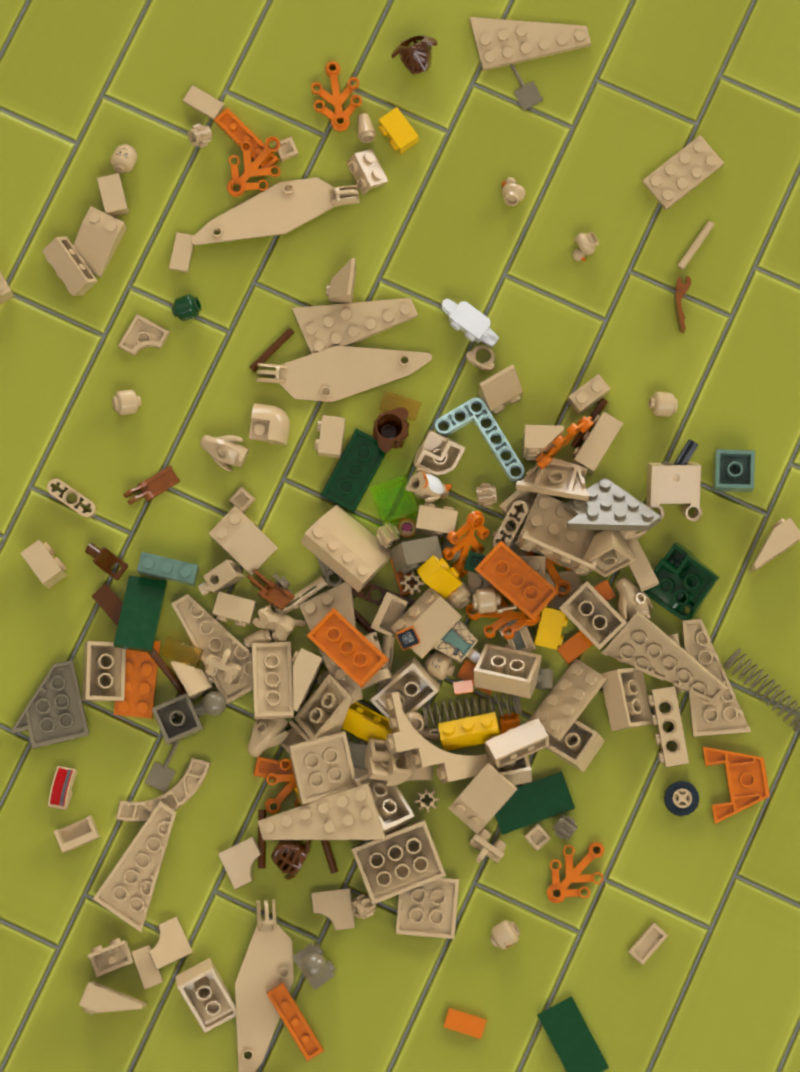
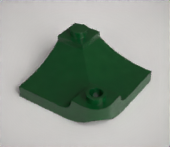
[643,542,720,620]

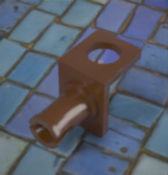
[85,543,128,580]

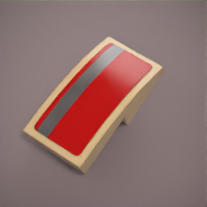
[48,766,77,810]

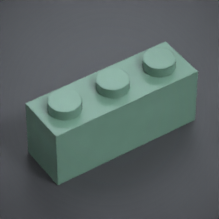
[137,552,200,586]

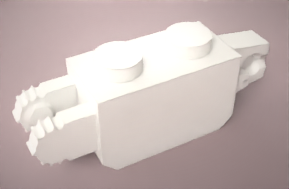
[441,298,499,347]

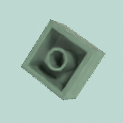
[713,449,755,493]

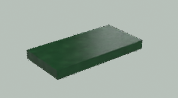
[321,428,387,513]
[114,575,167,653]
[495,772,575,835]
[537,996,609,1072]

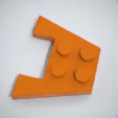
[702,747,770,824]

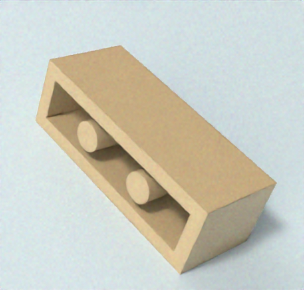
[42,236,98,296]
[572,412,623,474]
[485,718,549,769]

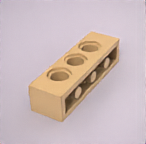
[648,686,689,768]

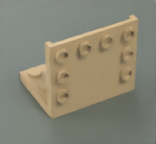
[515,493,602,576]

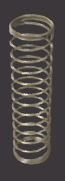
[723,648,800,732]
[422,693,521,728]

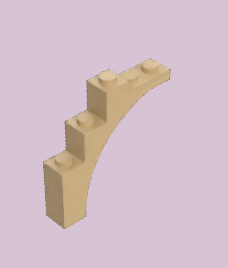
[384,692,489,784]

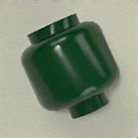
[172,294,201,321]

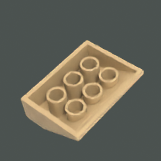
[300,504,392,593]
[351,819,446,904]

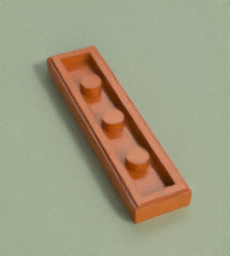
[214,108,279,168]
[266,982,324,1061]

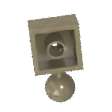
[390,536,462,574]
[152,691,227,745]
[292,943,336,990]

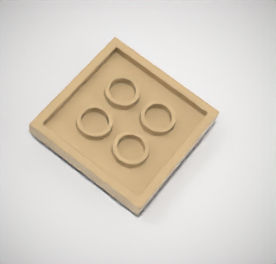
[288,731,356,804]
[396,878,459,939]

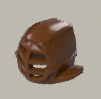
[391,35,438,75]
[372,407,409,453]
[271,840,312,880]

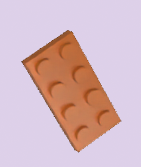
[475,541,559,621]
[307,608,389,688]
[113,641,161,719]

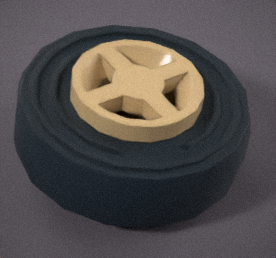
[664,781,699,816]

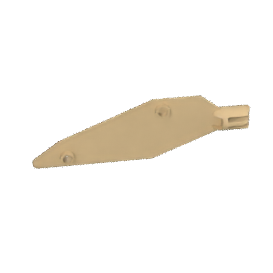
[191,177,360,245]
[256,346,432,402]
[235,899,294,1072]

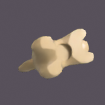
[252,603,308,642]

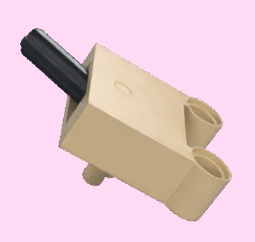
[646,439,702,521]

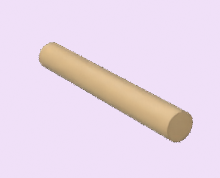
[677,221,715,270]

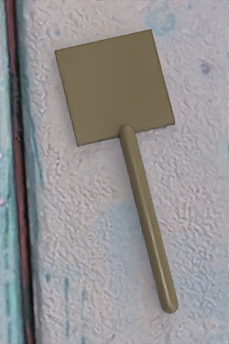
[510,63,543,111]
[145,741,180,793]

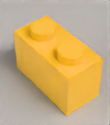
[378,107,419,155]
[416,555,463,599]
[533,606,568,650]

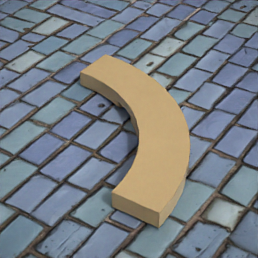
[115,758,211,822]

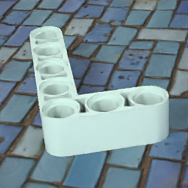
[435,398,524,482]

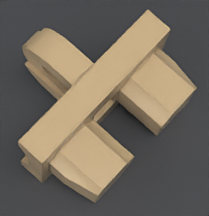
[204,648,243,683]
[469,829,506,864]

